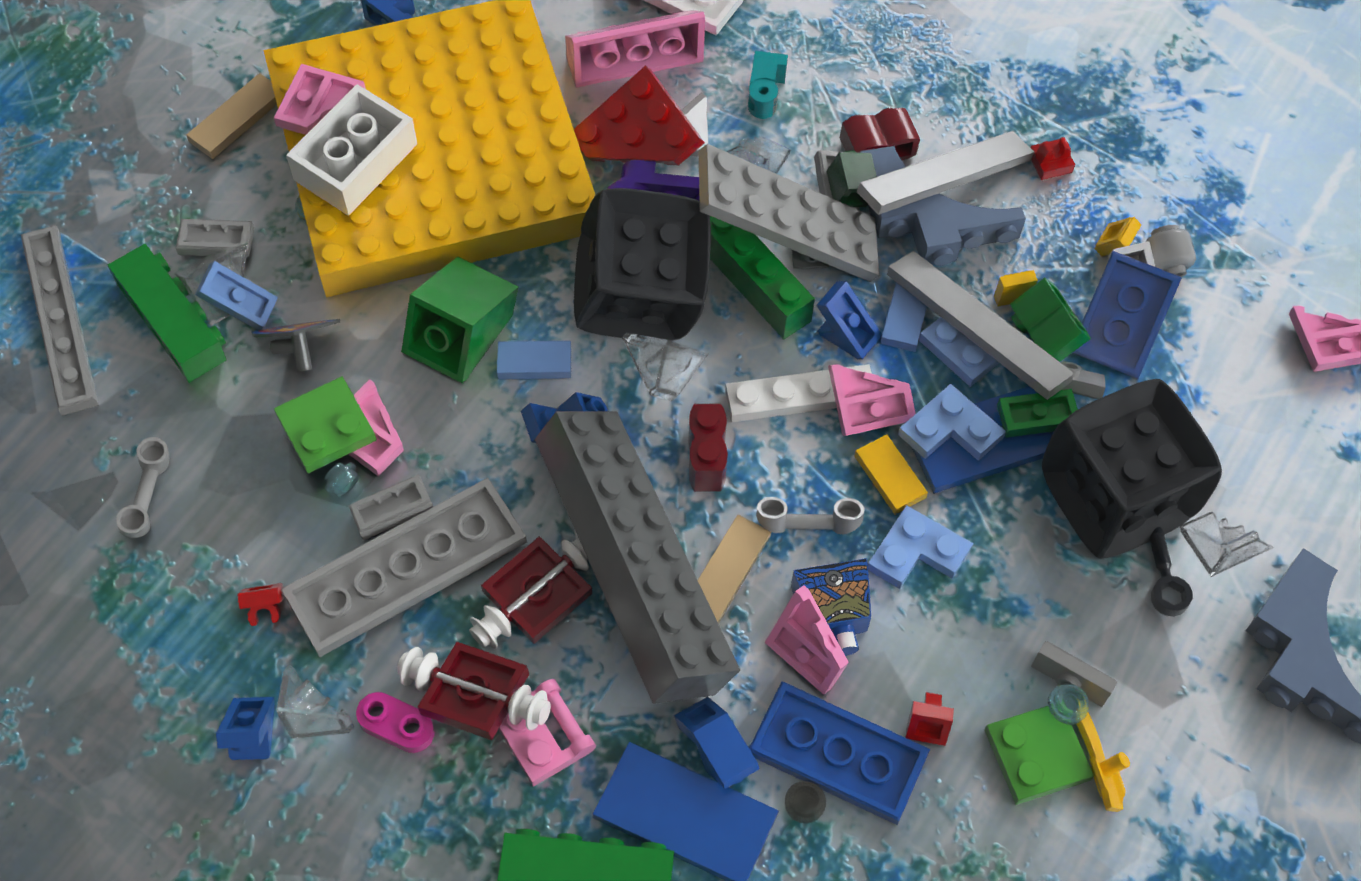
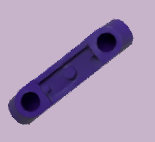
[607,160,700,201]

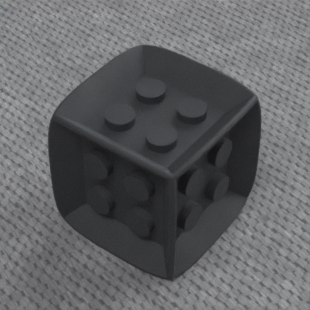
[574,188,711,341]
[1042,379,1222,559]

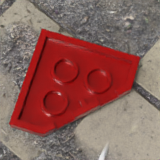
[574,65,705,166]

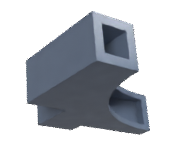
[861,146,1026,266]
[1245,548,1361,744]

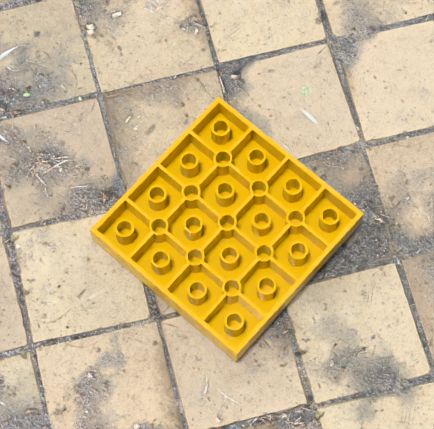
[263,0,595,298]

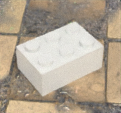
[286,84,417,216]

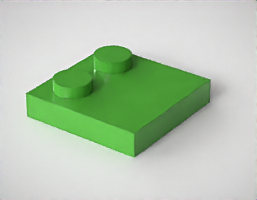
[274,376,377,473]
[984,702,1094,805]

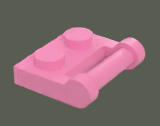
[499,679,596,787]

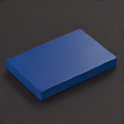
[1072,251,1182,379]

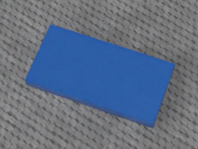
[911,386,1054,494]
[749,681,930,825]
[593,742,779,881]

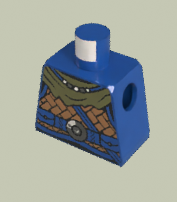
[791,558,871,656]

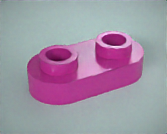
[356,692,435,753]

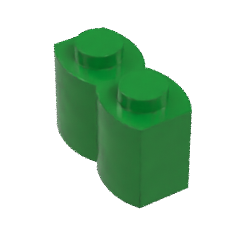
[1010,277,1091,362]

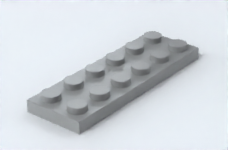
[698,144,880,282]
[281,478,527,658]

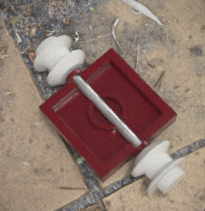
[469,530,592,649]
[397,642,551,741]

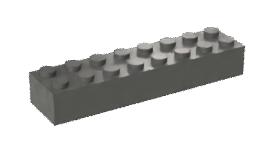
[535,411,741,704]

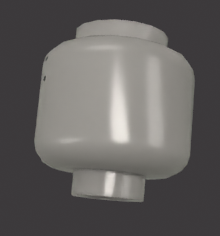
[1146,225,1196,277]

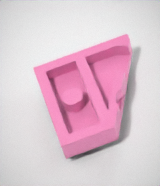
[274,64,366,135]
[1289,306,1361,372]
[828,364,916,436]
[349,379,404,477]
[765,586,849,695]

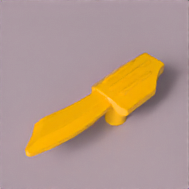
[1074,697,1130,812]

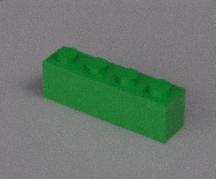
[710,216,815,340]
[107,243,227,383]
[497,829,674,881]

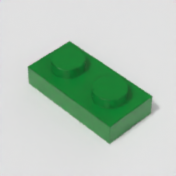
[997,389,1078,438]

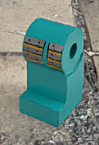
[748,51,788,119]

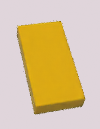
[854,434,928,515]

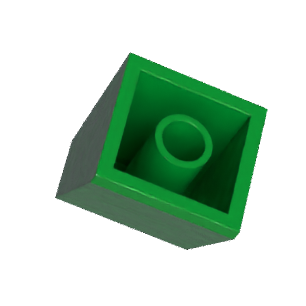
[401,257,519,383]

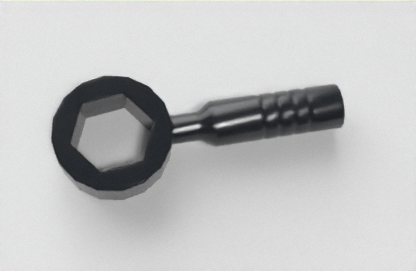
[1150,527,1193,617]

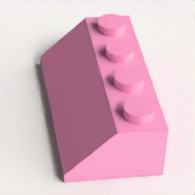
[565,10,705,88]

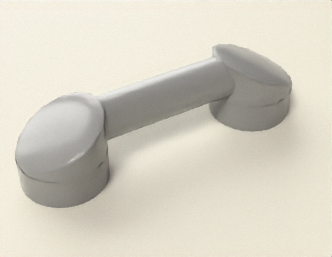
[116,437,169,538]
[756,497,864,534]

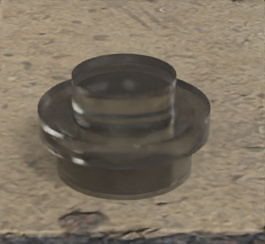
[784,781,826,823]

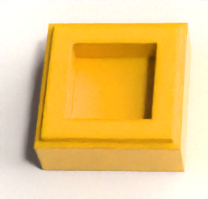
[1094,217,1141,257]
[994,270,1038,307]

